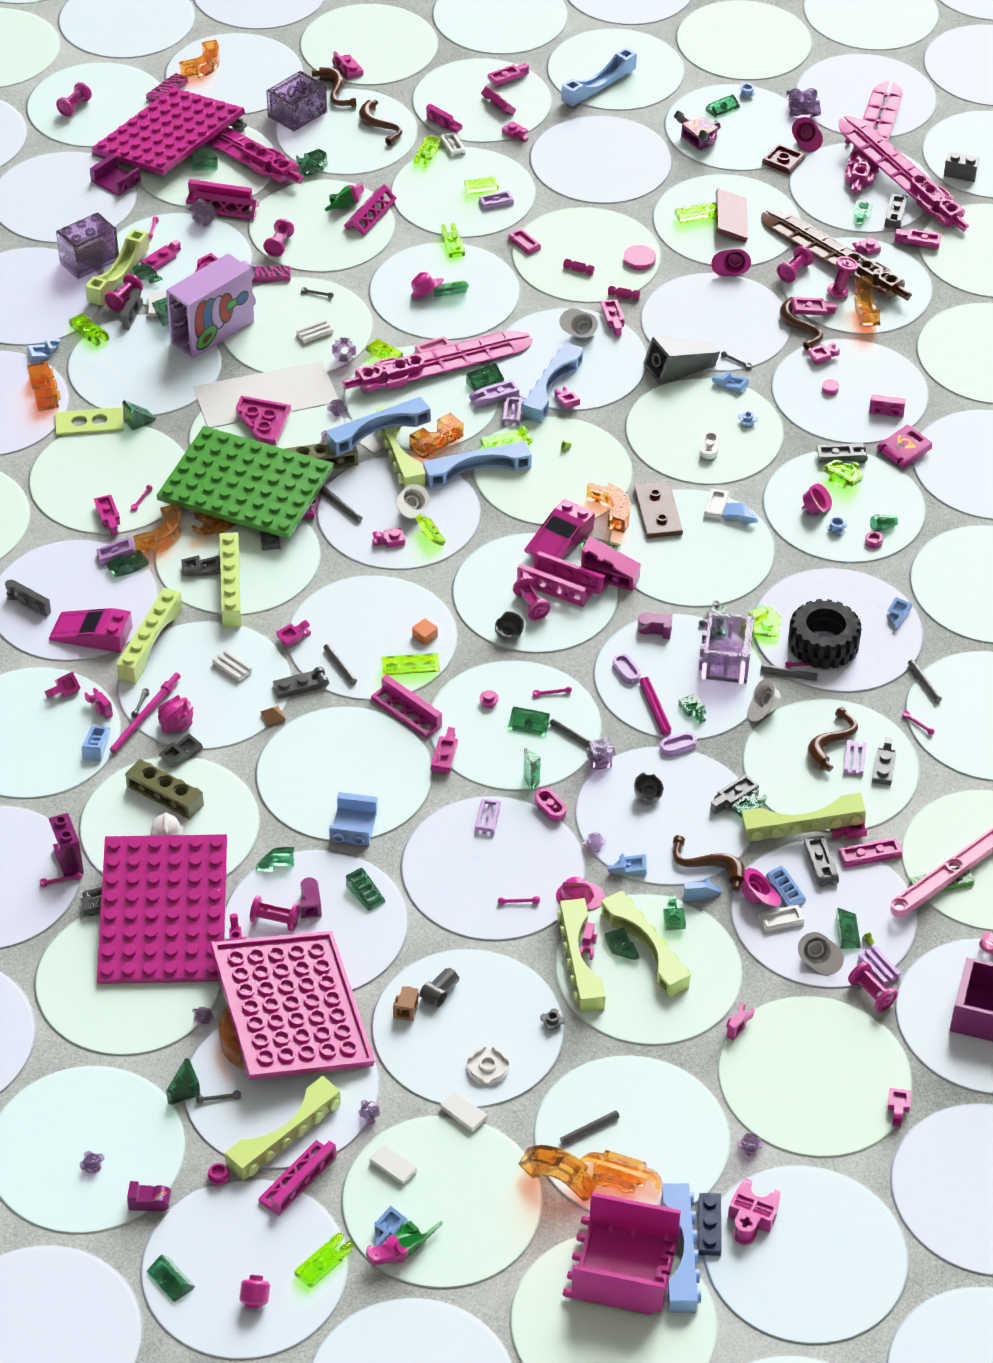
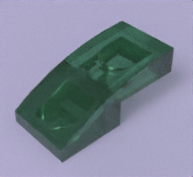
[106,549,149,577]

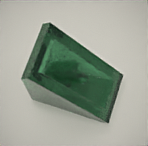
[192,146,218,171]
[152,297,169,326]
[122,400,156,431]
[166,1058,201,1105]

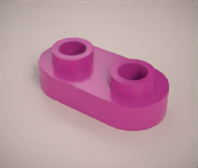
[535,788,566,821]

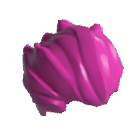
[158,695,194,734]

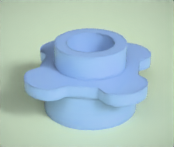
[739,83,755,97]
[738,410,758,427]
[826,517,848,534]

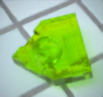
[823,460,863,489]
[740,604,782,640]

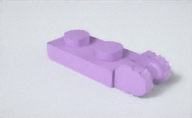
[469,379,520,408]

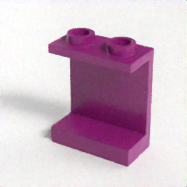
[89,154,141,197]
[48,813,84,877]

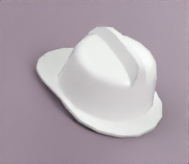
[559,308,598,339]
[396,484,430,519]
[747,678,781,722]
[151,811,183,835]
[797,932,844,975]

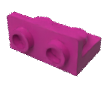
[332,51,364,80]
[869,394,906,417]

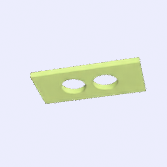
[55,407,124,436]

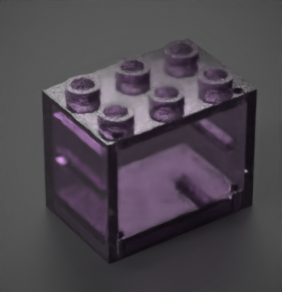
[266,71,327,132]
[56,212,119,279]
[698,612,755,684]

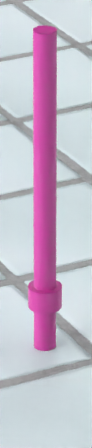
[109,672,181,754]

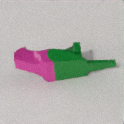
[324,183,365,212]
[366,1220,443,1266]

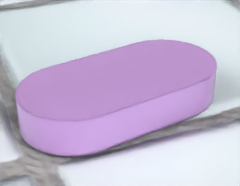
[612,654,641,684]
[659,732,697,757]

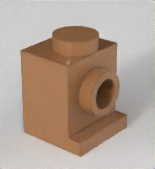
[393,986,419,1021]

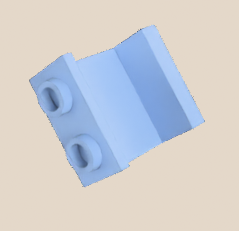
[329,792,378,846]

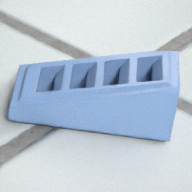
[81,726,111,761]
[766,865,806,907]

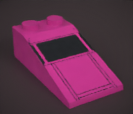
[524,499,595,560]
[49,608,133,653]

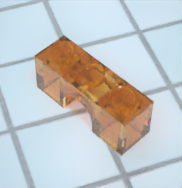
[27,362,61,411]
[409,412,464,459]

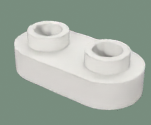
[699,430,720,459]

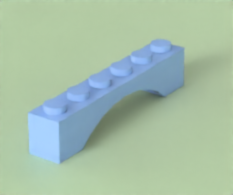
[561,47,637,107]
[521,343,584,423]
[326,396,431,456]
[423,441,532,489]
[661,1183,701,1313]

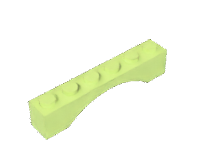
[85,228,149,306]
[376,405,425,489]
[220,532,242,627]
[116,588,182,685]
[742,792,866,842]
[601,891,691,998]
[557,898,606,1012]
[225,1076,341,1181]

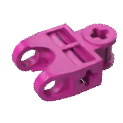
[728,1179,781,1245]

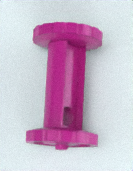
[56,82,92,117]
[263,218,295,257]
[777,246,814,283]
[827,256,858,299]
[104,273,143,312]
[512,576,551,620]
[249,895,300,932]
[848,962,898,1012]

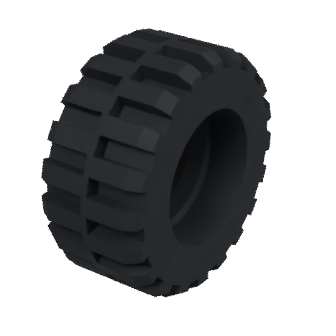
[788,599,862,669]

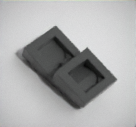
[181,555,221,576]
[158,733,204,767]

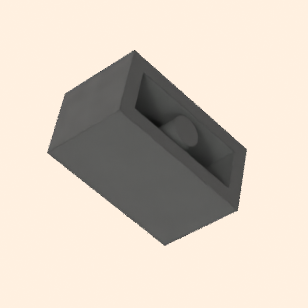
[943,152,980,182]

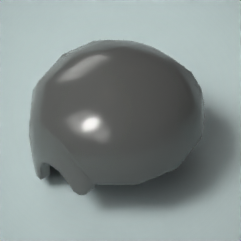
[494,611,524,641]
[633,772,664,803]

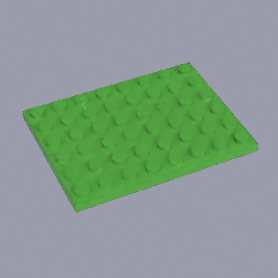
[156,426,334,539]

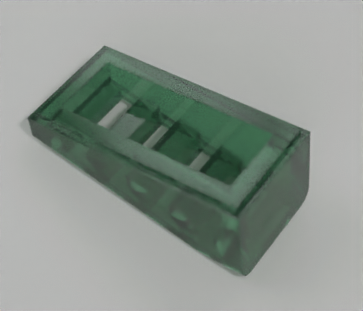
[346,867,385,911]

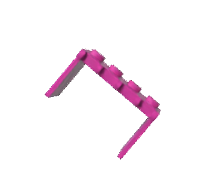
[562,1192,681,1315]

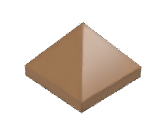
[260,706,286,726]

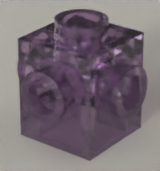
[188,198,217,227]
[332,337,357,362]
[586,737,616,770]

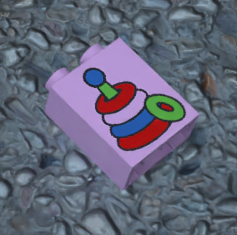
[166,253,256,359]

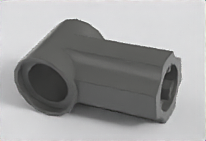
[419,967,460,1008]

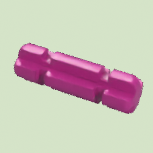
[563,258,595,275]
[607,286,640,300]

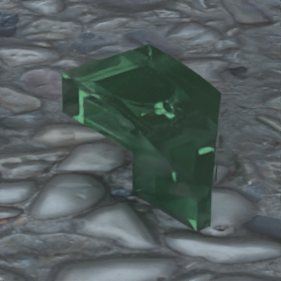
[305,149,328,171]
[131,265,163,284]
[256,847,295,872]
[604,927,640,960]

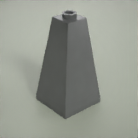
[643,336,720,384]

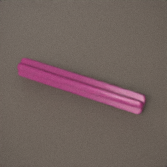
[640,676,672,736]

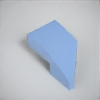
[27,339,60,361]
[711,371,749,394]
[722,503,758,524]
[887,597,912,629]
[607,853,648,876]
[684,878,721,902]
[374,1205,409,1246]

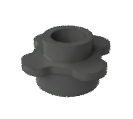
[229,118,247,133]
[540,1008,565,1030]

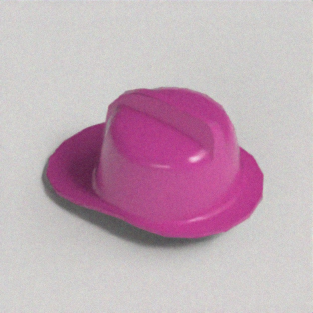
[792,117,823,152]
[711,249,751,276]
[411,272,444,299]
[801,483,832,514]
[741,868,781,907]
[556,876,605,909]

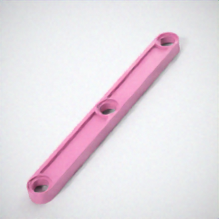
[890,828,993,918]

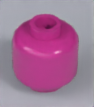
[239,1274,270,1309]

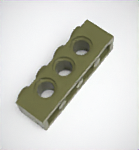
[284,442,358,469]
[125,759,204,820]

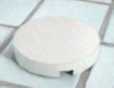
[467,1046,510,1085]

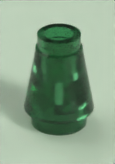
[870,514,898,532]

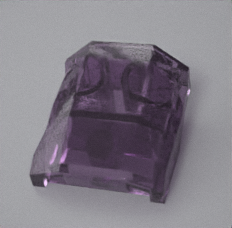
[786,88,821,118]

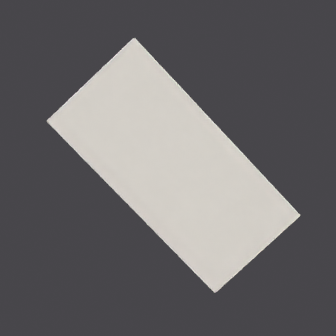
[193,361,339,427]

